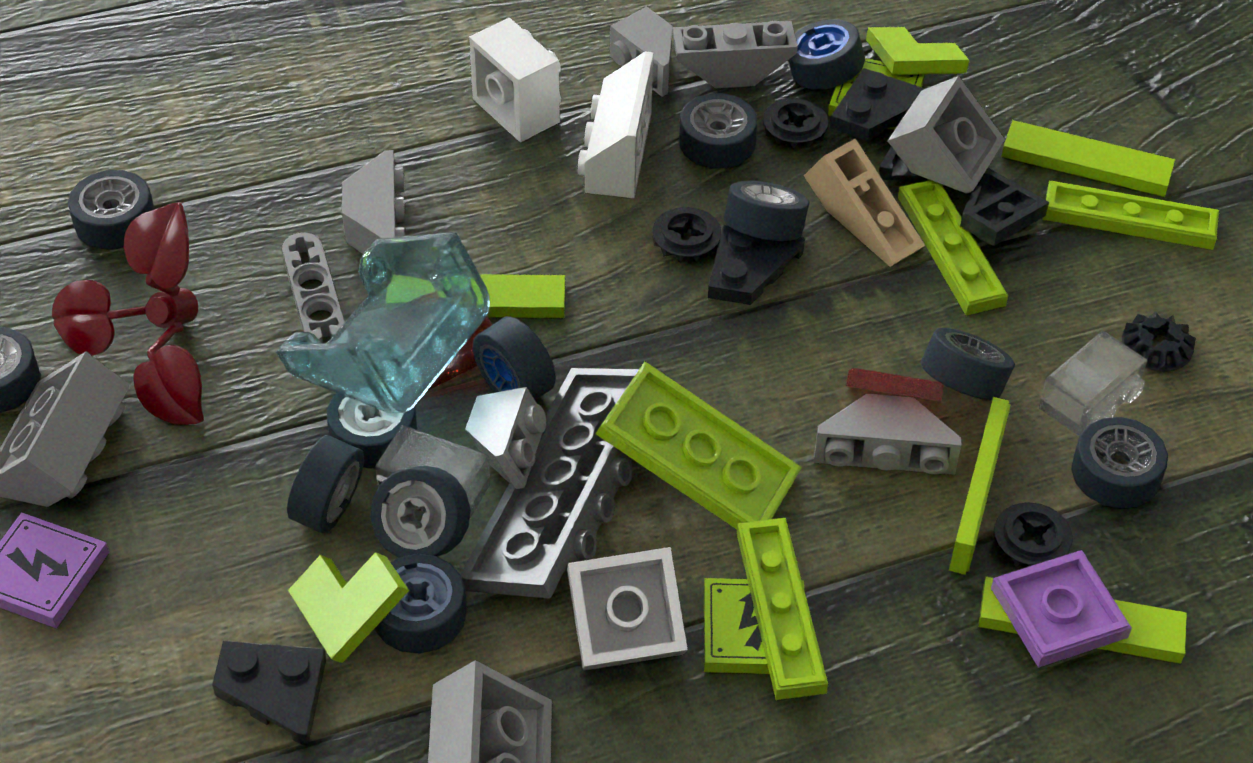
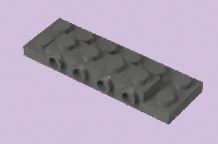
[460,368,639,598]

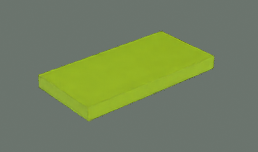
[595,361,802,529]

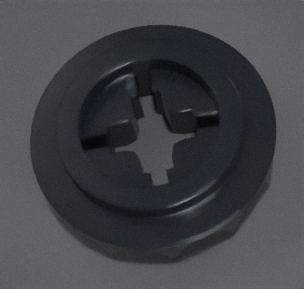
[762,98,828,149]
[653,207,721,262]
[1122,311,1196,372]
[993,502,1073,567]

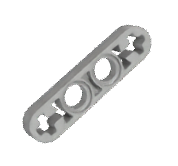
[282,232,351,370]

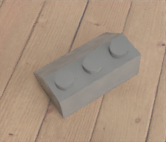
[0,352,130,507]
[428,660,552,763]

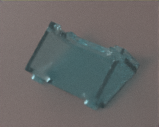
[276,232,490,413]

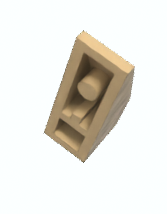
[803,139,925,267]

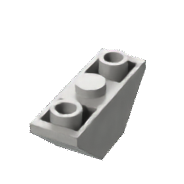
[672,21,798,88]
[342,150,406,272]
[814,394,961,475]

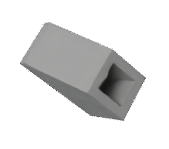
[609,6,673,97]
[465,387,546,489]

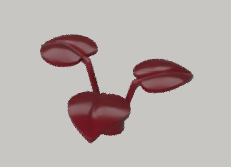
[52,202,204,425]

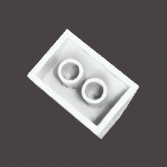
[578,51,653,198]

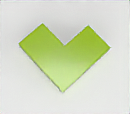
[866,27,969,75]
[288,552,410,663]

